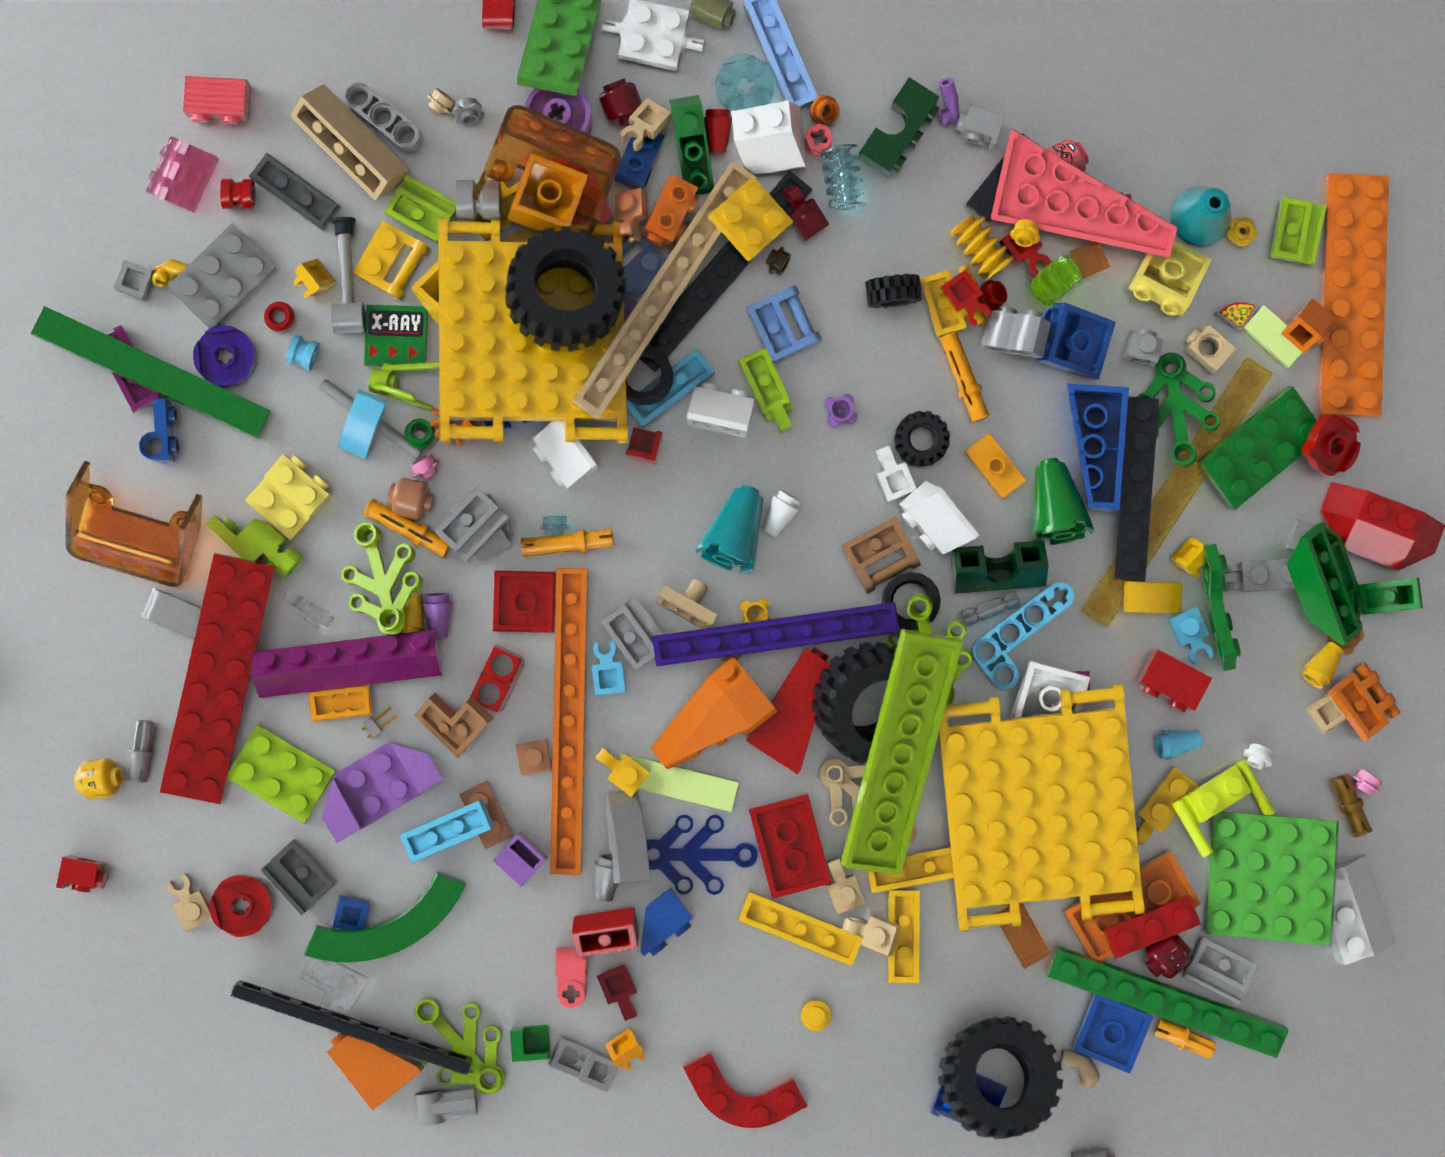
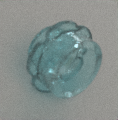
[540,516,570,535]

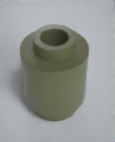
[689,0,736,30]

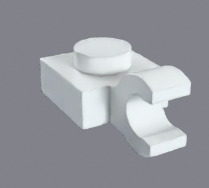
[876,446,916,502]

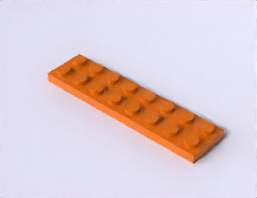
[1318,173,1389,417]

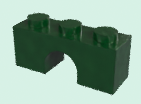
[858,77,940,178]
[951,540,1049,594]

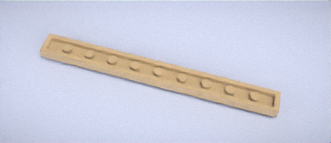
[572,160,757,420]

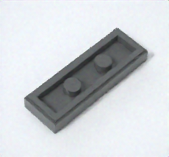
[249,152,341,231]

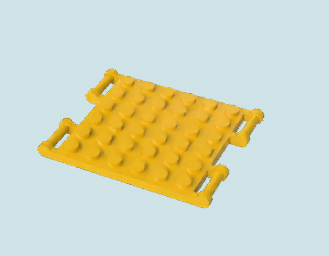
[438,218,628,443]
[939,684,1144,932]

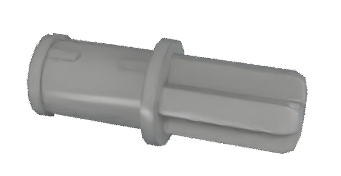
[127,720,155,782]

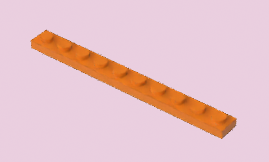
[550,568,588,875]

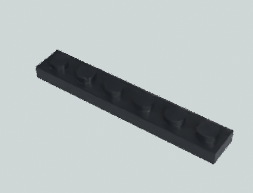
[1114,396,1159,582]

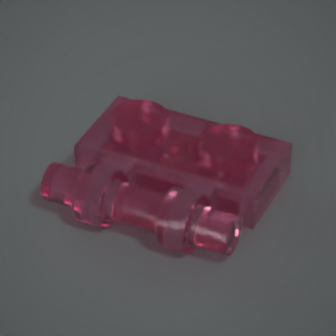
[145,136,219,213]

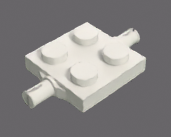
[602,0,705,71]

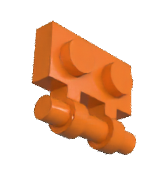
[1327,662,1401,741]

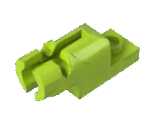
[206,515,305,579]

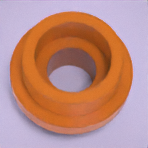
[810,95,840,125]

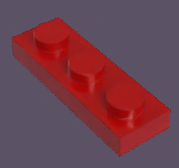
[1103,895,1201,959]

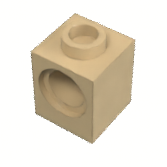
[1184,324,1236,375]

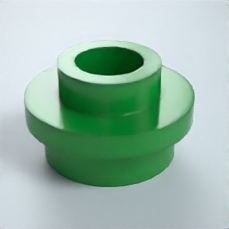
[404,419,435,449]

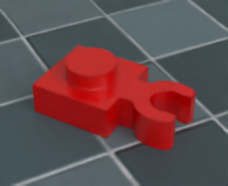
[999,233,1052,279]
[940,269,991,327]

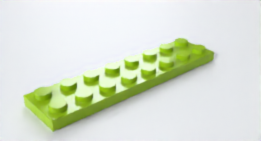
[840,629,963,875]

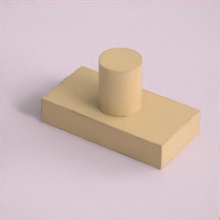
[656,579,718,629]

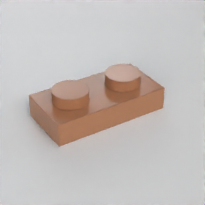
[459,781,514,849]

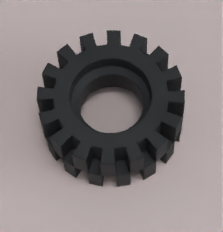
[865,274,922,308]
[894,411,950,467]

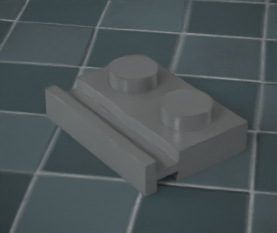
[261,839,336,915]

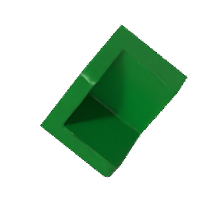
[510,1025,551,1062]

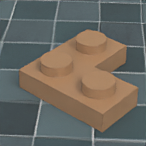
[414,693,494,758]

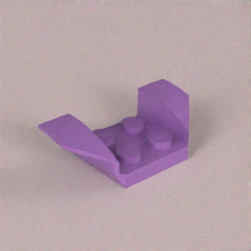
[322,742,444,843]

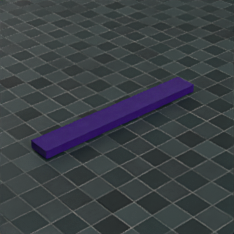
[652,602,900,667]

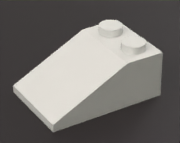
[1009,660,1090,718]

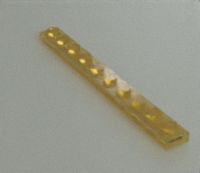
[1081,357,1273,627]

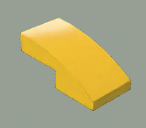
[1124,581,1182,613]

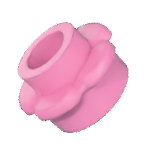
[410,453,439,480]
[1353,769,1383,795]

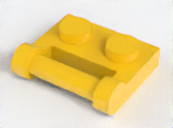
[352,220,430,300]

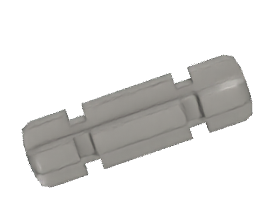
[961,591,1020,626]

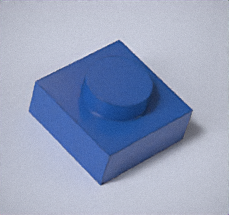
[331,895,370,930]

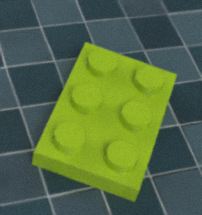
[227,724,337,824]

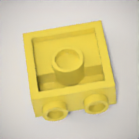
[1128,240,1212,316]
[245,454,332,541]

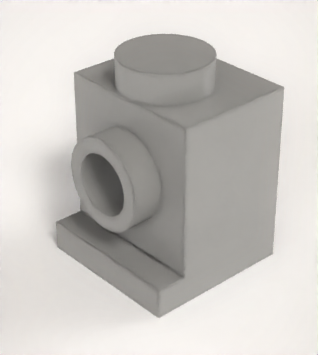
[956,105,1005,151]
[1123,329,1164,367]

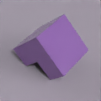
[493,832,548,887]

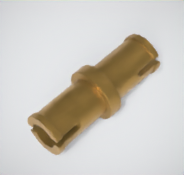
[1330,773,1373,837]

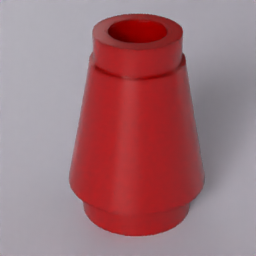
[704,109,732,153]

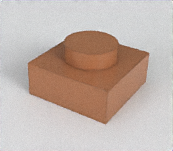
[516,739,552,775]

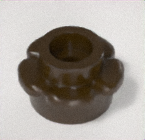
[765,247,791,276]

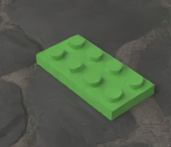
[517,0,601,97]

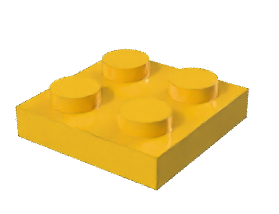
[708,176,794,262]

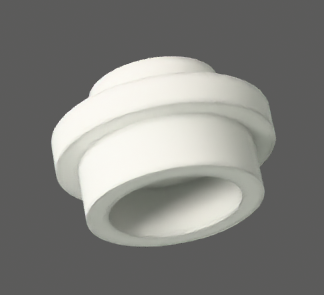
[1243,743,1273,770]

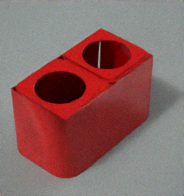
[469,644,525,712]

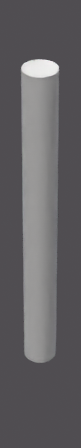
[319,379,424,460]

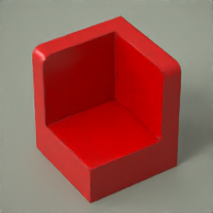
[625,427,663,465]

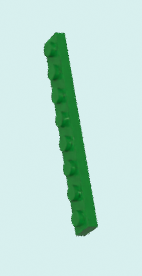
[1047,946,1288,1058]

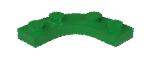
[1202,543,1241,671]

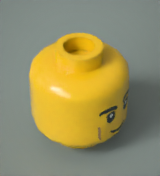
[74,758,124,800]

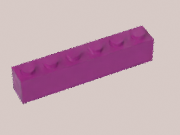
[251,629,442,698]

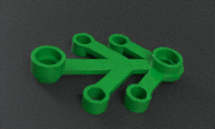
[1137,352,1220,467]

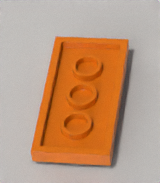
[1063,850,1201,961]

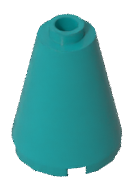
[1170,186,1232,247]
[695,485,763,574]

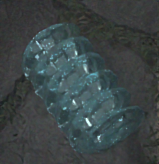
[820,144,867,211]

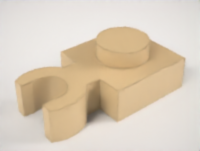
[620,97,672,151]
[167,873,212,932]

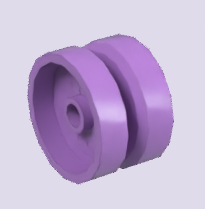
[524,88,593,155]

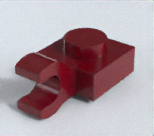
[782,186,829,241]
[597,964,637,1021]

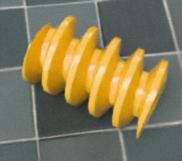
[949,214,1014,282]

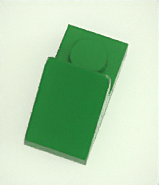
[1359,578,1423,615]

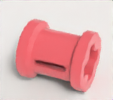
[804,124,833,157]

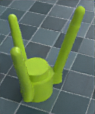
[368,362,439,411]

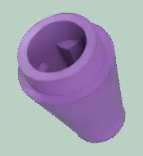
[422,593,452,638]

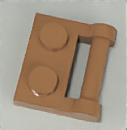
[842,516,921,594]

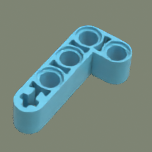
[970,582,1074,689]

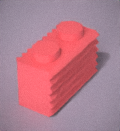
[183,76,251,125]

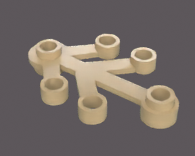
[819,758,917,844]

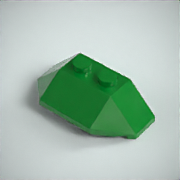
[1287,522,1363,645]

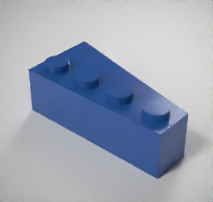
[1067,383,1129,513]

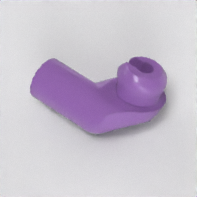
[938,78,959,125]

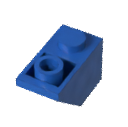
[640,887,693,956]

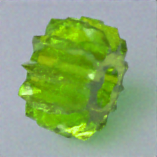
[1030,255,1083,305]

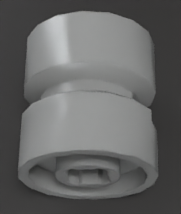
[456,180,502,220]

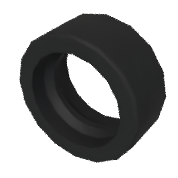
[626,344,674,405]
[882,572,941,631]

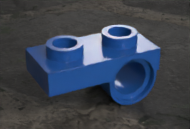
[614,133,665,190]
[139,399,179,463]

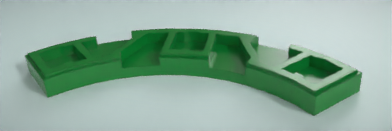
[304,871,466,962]

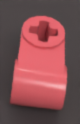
[556,948,588,1008]

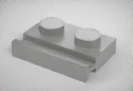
[434,487,510,563]
[600,596,663,671]
[1182,937,1259,1005]

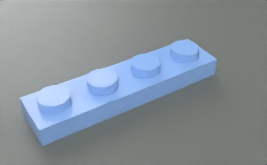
[743,0,818,108]

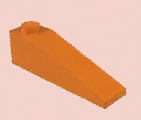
[651,656,777,770]

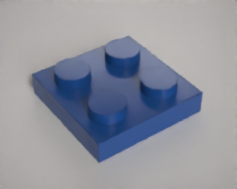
[1072,994,1153,1074]

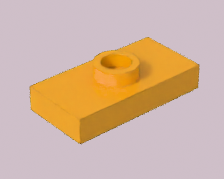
[964,433,1026,500]
[308,684,374,722]

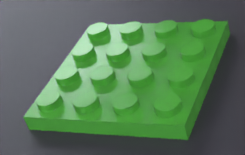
[1206,811,1339,946]

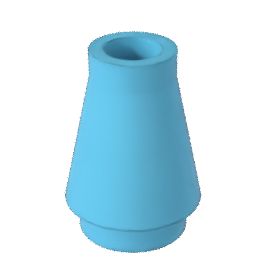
[1154,730,1203,760]

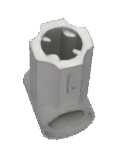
[415,1088,478,1126]

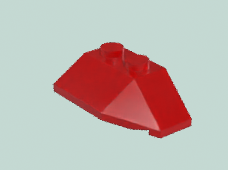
[1320,482,1445,571]

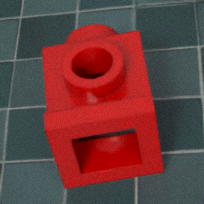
[56,855,108,893]

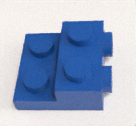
[1036,302,1116,380]

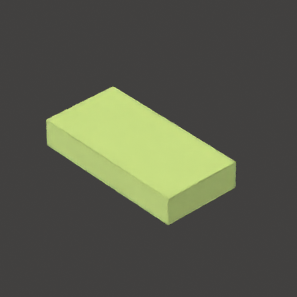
[1242,305,1303,368]

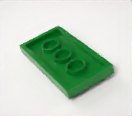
[1197,386,1317,510]

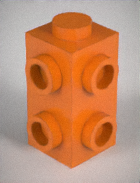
[641,174,699,247]

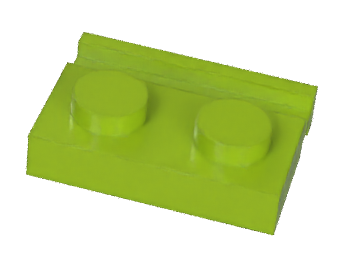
[384,175,456,244]
[1269,196,1327,266]

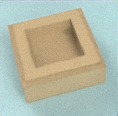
[1305,693,1346,734]

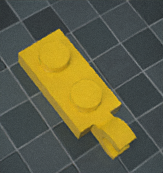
[1136,766,1199,845]

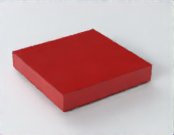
[493,570,556,633]

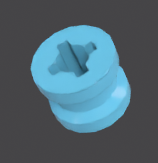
[286,335,320,371]

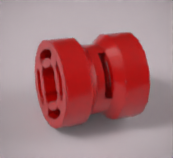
[220,179,256,209]

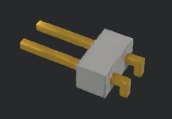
[361,707,397,738]

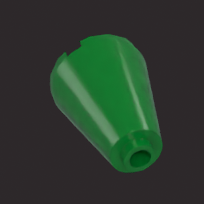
[1032,458,1094,545]

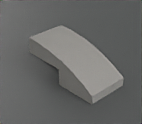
[548,1036,618,1092]

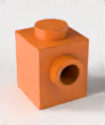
[1281,298,1335,353]

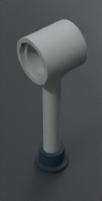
[331,217,366,334]

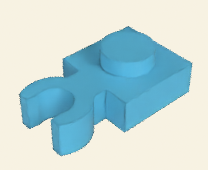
[1167,607,1213,664]
[591,641,626,696]

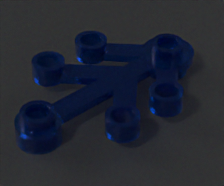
[646,814,758,895]

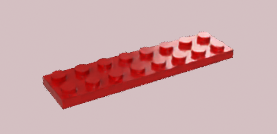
[160,553,275,804]

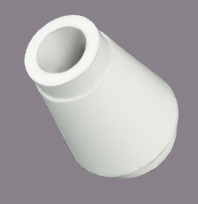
[762,490,801,537]

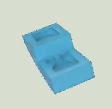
[338,389,387,459]

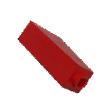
[745,647,831,774]

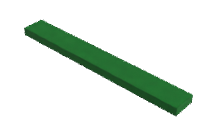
[31,306,270,439]

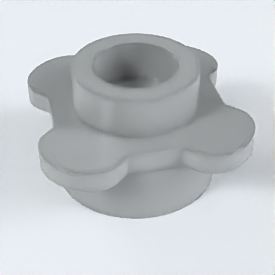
[452,98,484,125]

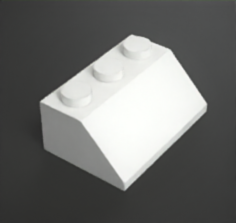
[1331,855,1395,965]

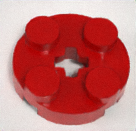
[1302,414,1361,476]
[209,875,273,937]

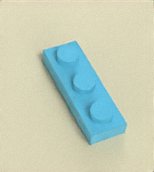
[626,348,715,428]
[399,799,495,863]

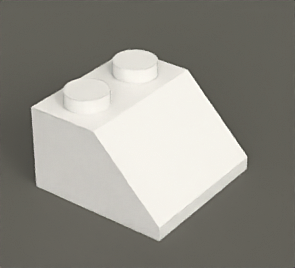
[731,101,807,176]
[687,383,754,438]
[532,421,599,490]
[899,481,979,554]

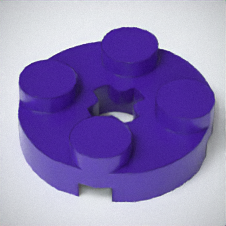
[193,325,256,387]

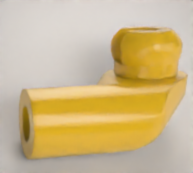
[151,259,188,287]

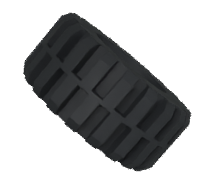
[505,226,626,351]
[812,642,897,764]
[938,1017,1063,1139]

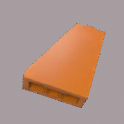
[327,1033,425,1111]

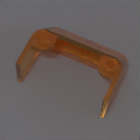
[472,105,621,237]
[65,461,202,587]

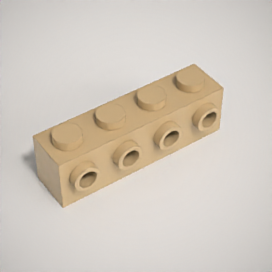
[290,84,409,201]

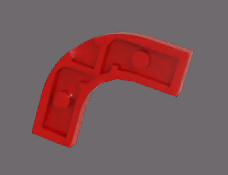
[683,1052,807,1128]

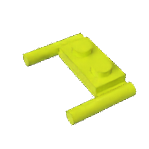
[1172,759,1276,857]

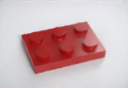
[749,794,831,899]

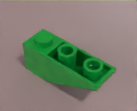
[669,95,714,195]

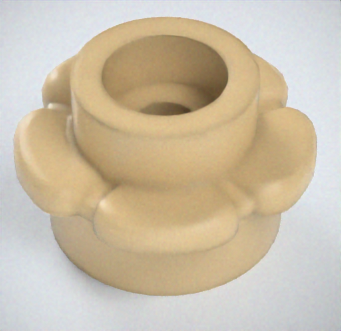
[427,88,456,116]

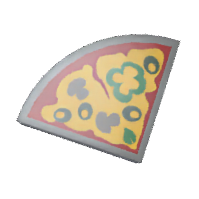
[1215,300,1258,331]

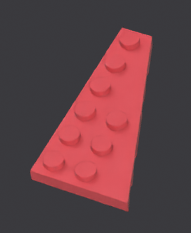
[990,128,1177,258]

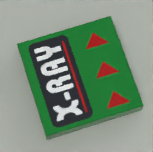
[364,305,428,367]

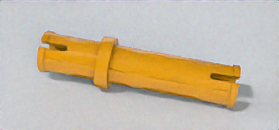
[939,332,990,423]
[363,498,451,558]
[521,528,614,557]

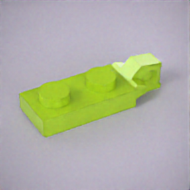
[738,347,792,433]

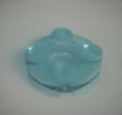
[715,54,776,114]

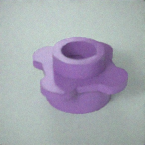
[824,394,857,427]

